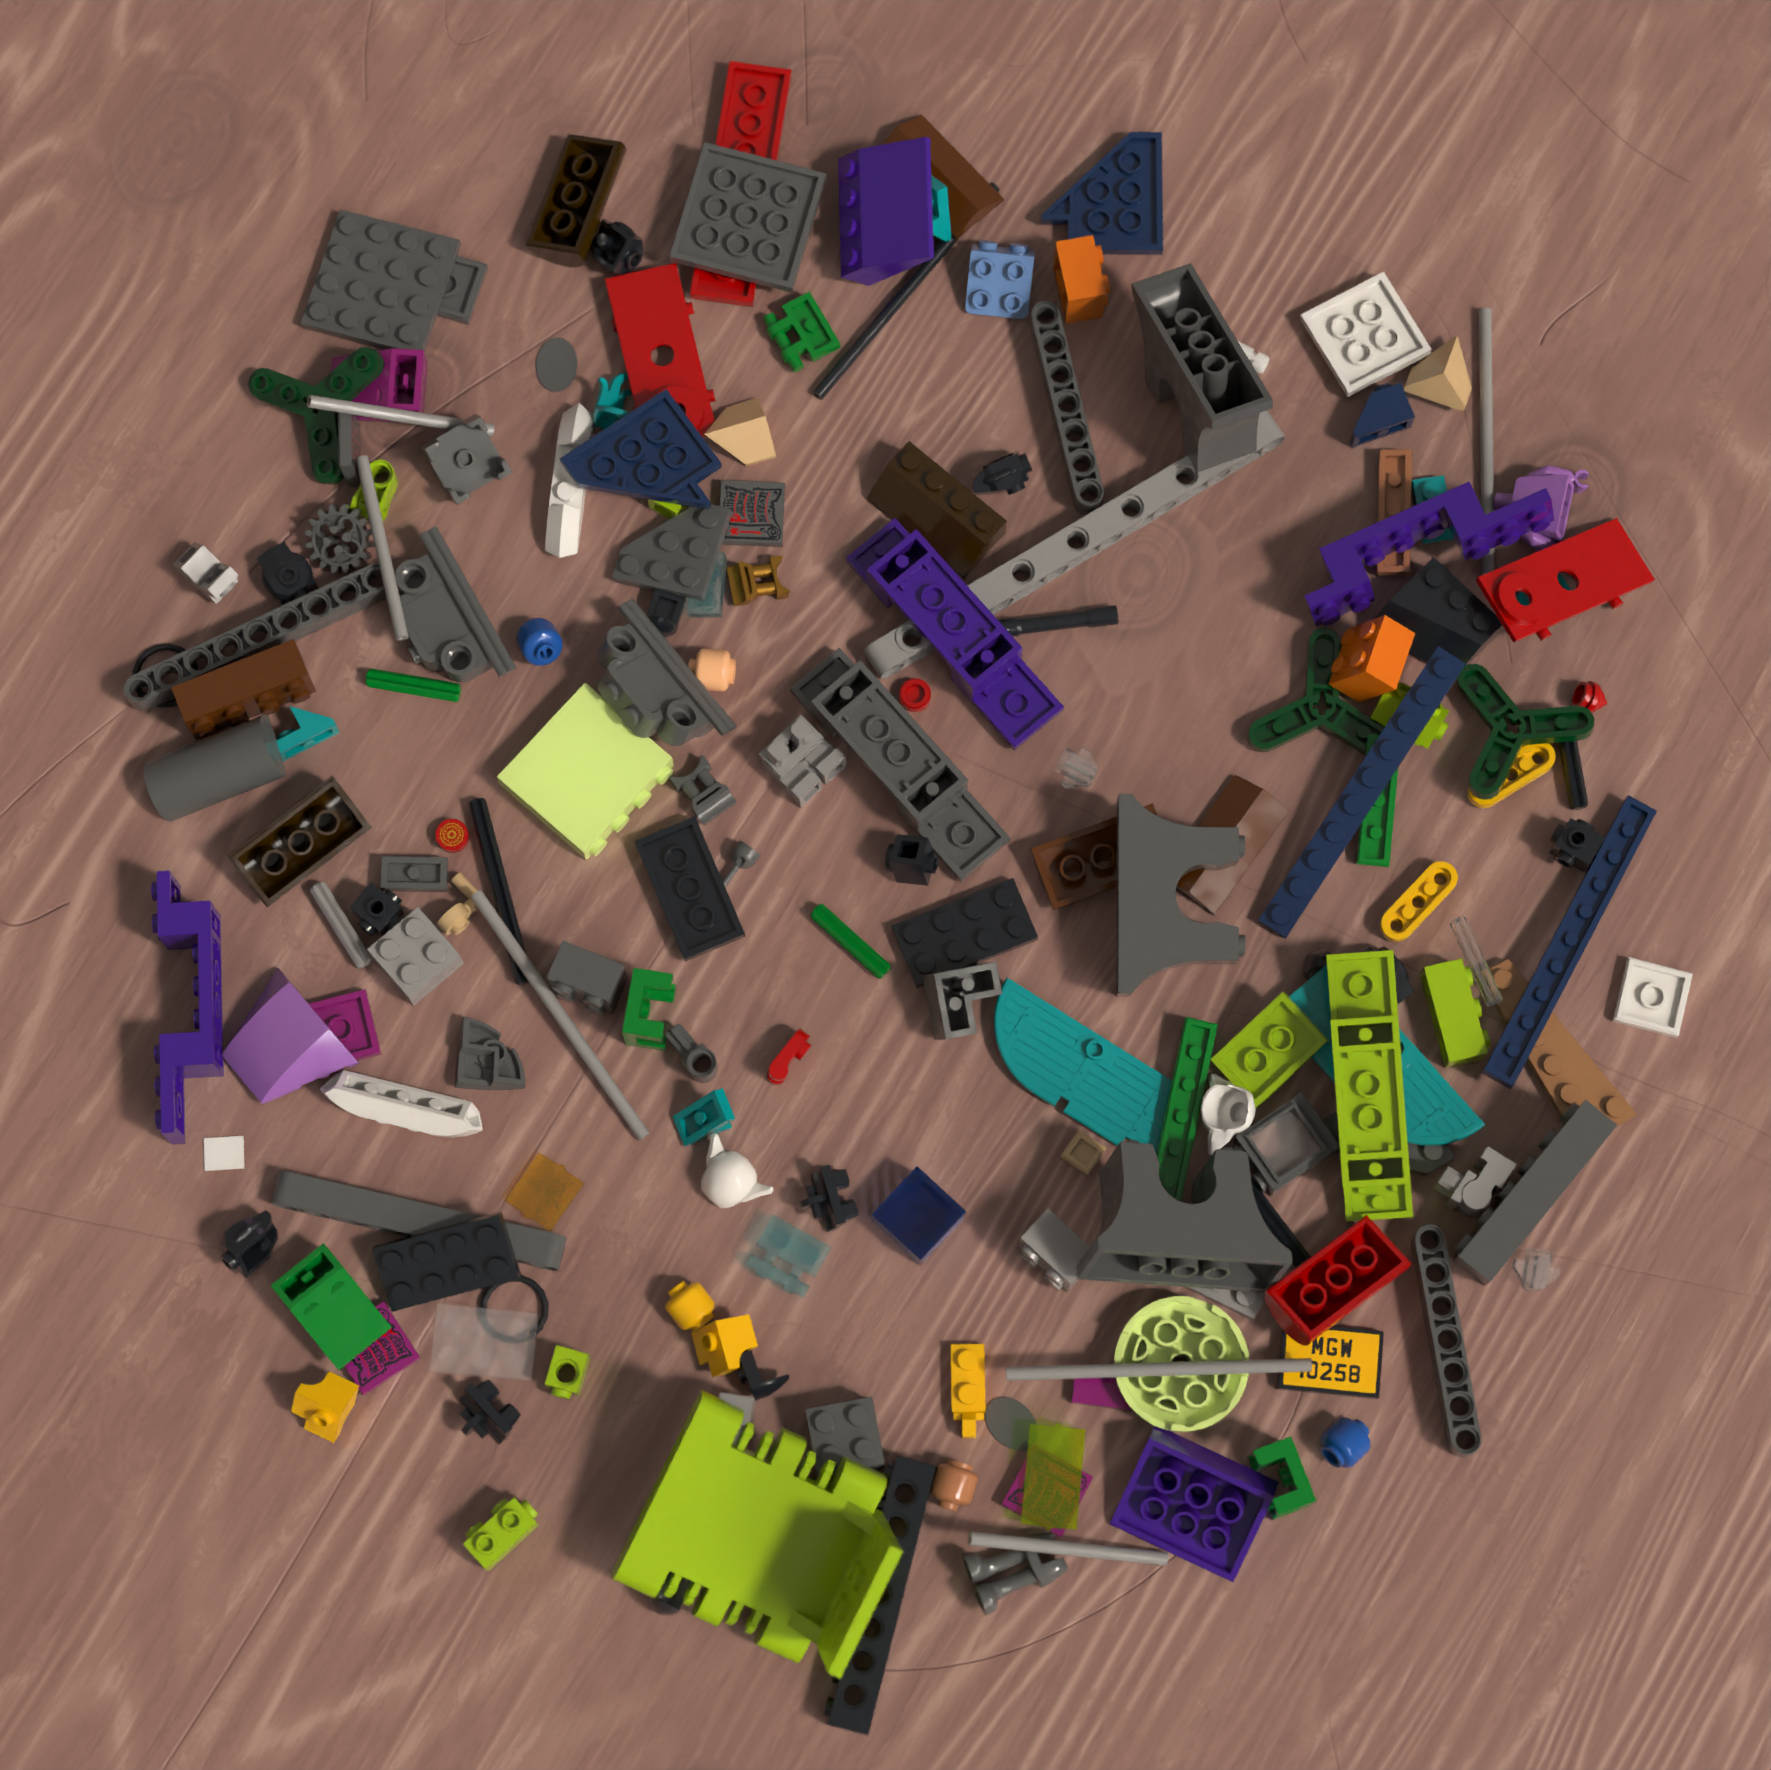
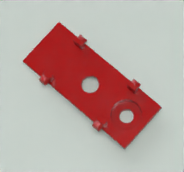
[605,263,716,438]
[1475,518,1655,643]

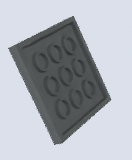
[669,142,826,293]
[300,210,461,352]

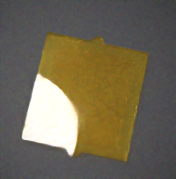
[506,1153,584,1232]

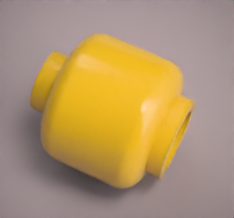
[665,1280,715,1332]

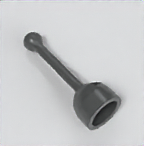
[722,840,761,887]

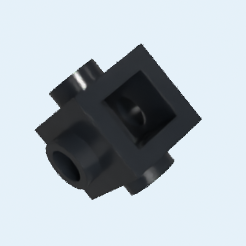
[1549,818,1605,872]
[349,882,405,937]

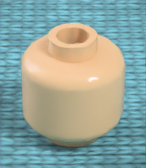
[689,648,736,692]

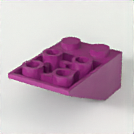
[331,348,428,423]

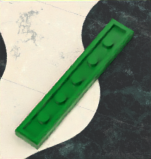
[1156,1017,1218,1202]

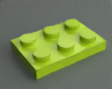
[1211,992,1329,1108]

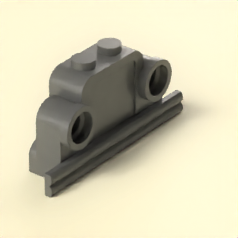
[395,526,516,682]
[597,599,737,746]

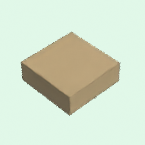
[1060,1129,1106,1177]

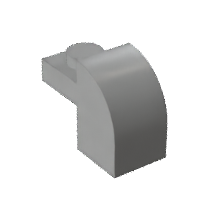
[173,542,239,604]

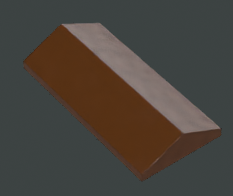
[881,115,1004,239]
[1176,775,1289,916]
[1030,803,1157,910]

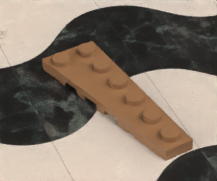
[1478,959,1636,1127]

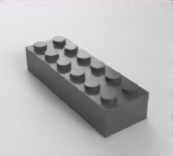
[1454,1100,1618,1285]

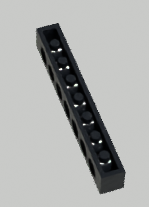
[823,1456,936,1736]

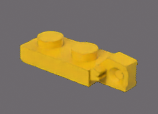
[950,1344,986,1438]

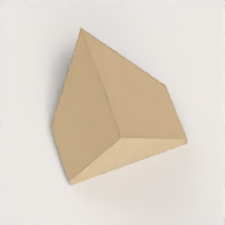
[1404,336,1472,412]
[705,398,776,466]

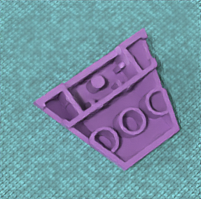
[222,968,359,1104]

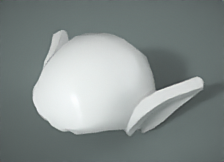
[1201,1074,1256,1155]
[701,1133,774,1208]

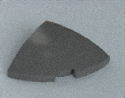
[454,1017,525,1090]

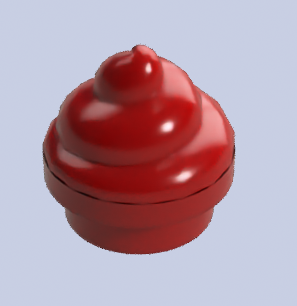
[1572,681,1607,713]

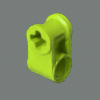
[350,460,398,522]

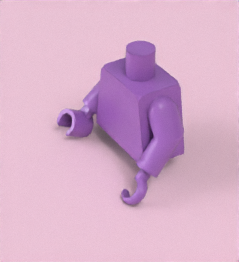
[1494,465,1589,551]

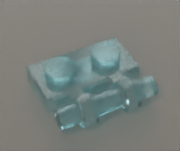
[745,1215,832,1298]

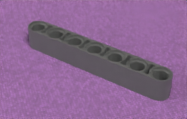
[1030,301,1104,516]
[1411,1224,1481,1458]

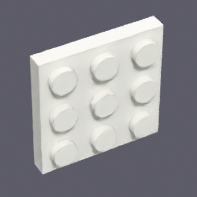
[1300,272,1432,397]

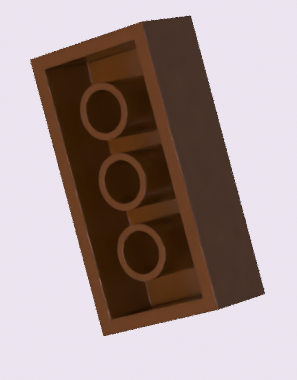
[171,639,317,740]

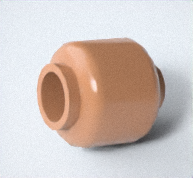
[930,1459,978,1512]

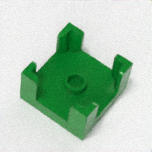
[622,968,676,1051]
[1247,1436,1316,1520]

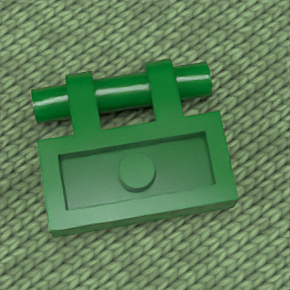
[763,291,841,372]

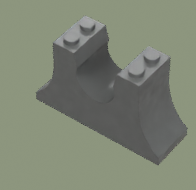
[1132,263,1273,472]
[1117,794,1245,997]
[1076,1140,1293,1292]

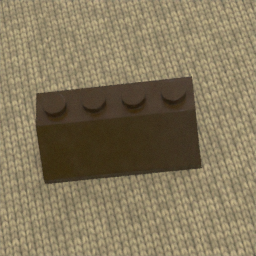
[867,441,1007,579]

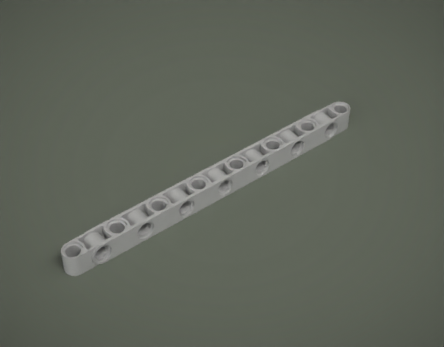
[863,410,1286,679]

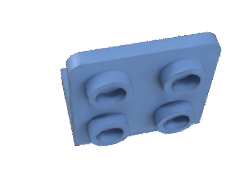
[965,240,1035,319]

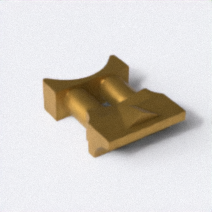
[726,555,790,607]

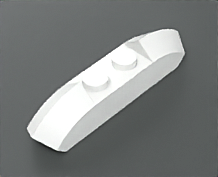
[545,403,594,558]
[319,1070,483,1138]

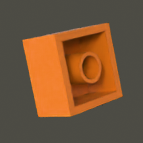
[1053,235,1110,324]
[1329,615,1415,702]

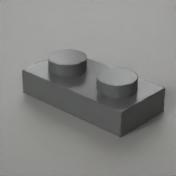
[380,856,449,892]

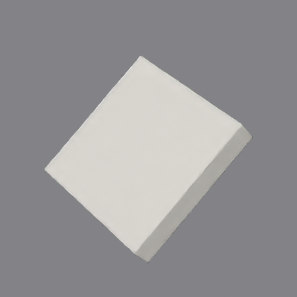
[1612,957,1693,1038]

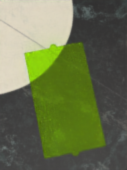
[1021,1423,1086,1531]

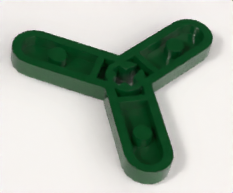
[248,347,384,485]
[1247,628,1385,755]
[1457,664,1594,800]

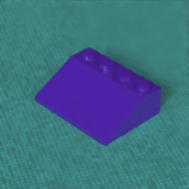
[838,137,934,286]
[1110,1426,1279,1582]

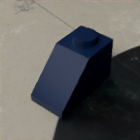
[1349,383,1415,448]

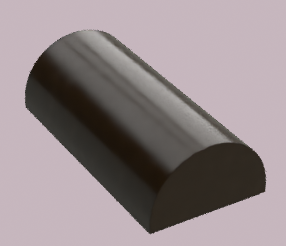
[525,134,627,267]
[226,776,372,907]

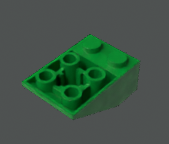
[270,1243,392,1371]

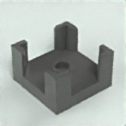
[420,414,513,505]

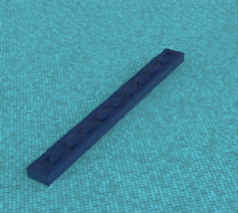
[1258,646,1466,939]
[1481,795,1657,1089]

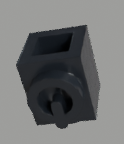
[885,834,938,886]

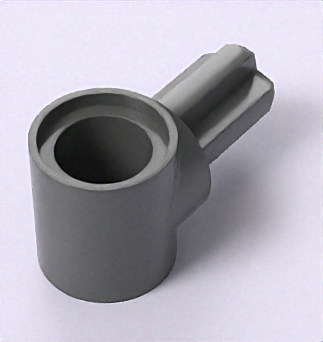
[665,1024,718,1083]

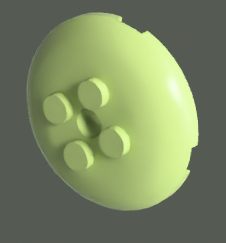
[1114,1296,1249,1432]

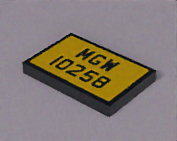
[1277,1326,1384,1399]

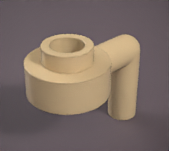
[437,872,478,935]

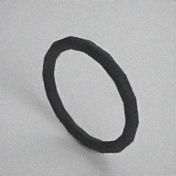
[132,643,198,708]
[480,1275,549,1344]

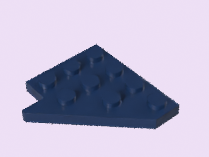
[1041,132,1163,255]
[560,389,722,509]

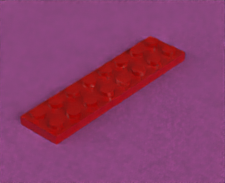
[690,61,792,307]

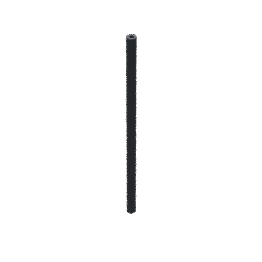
[812,182,1000,400]

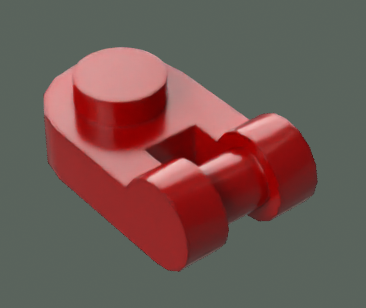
[767,1028,812,1085]

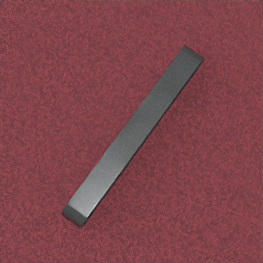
[124,564,386,711]
[270,1171,567,1271]

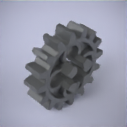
[305,503,375,574]

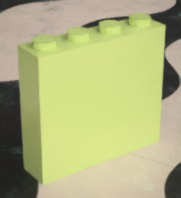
[497,683,674,860]

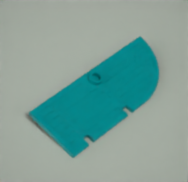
[1289,965,1485,1146]
[994,978,1171,1153]

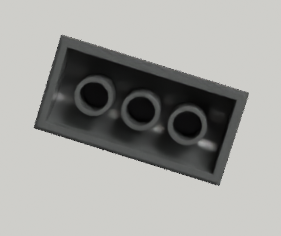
[143,714,287,822]

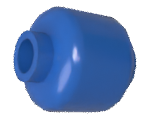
[516,618,563,666]
[1320,1417,1371,1468]

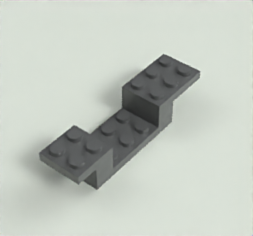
[790,648,1010,882]

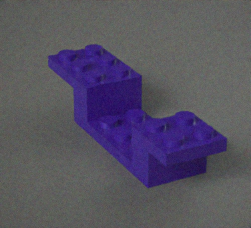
[1305,482,1554,627]
[846,518,1064,751]
[151,870,224,1144]

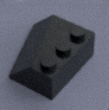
[1374,557,1503,666]

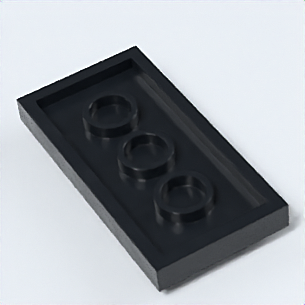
[634,816,746,962]
[892,878,1038,988]
[372,1212,521,1312]

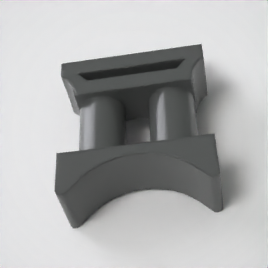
[670,755,737,826]

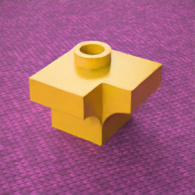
[691,1314,758,1378]
[291,1371,359,1443]

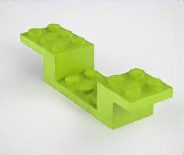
[1326,950,1413,1221]

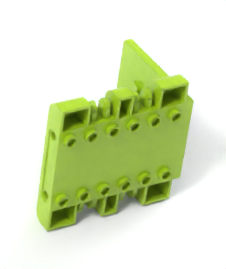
[610,1390,903,1679]

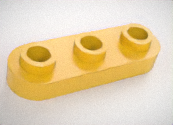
[1467,743,1556,808]
[1380,861,1458,943]

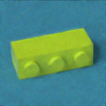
[1420,958,1491,1068]

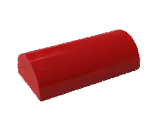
[1265,1215,1411,1346]

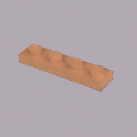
[1377,449,1413,576]

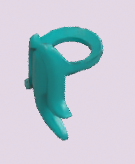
[593,371,632,430]

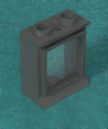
[1233,1092,1340,1196]

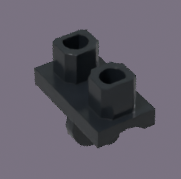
[800,1165,859,1232]
[459,1379,521,1445]

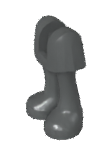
[962,1533,1068,1615]

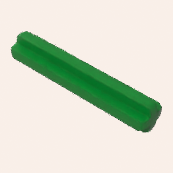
[365,668,461,702]
[810,903,890,979]

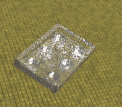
[430,1304,539,1381]

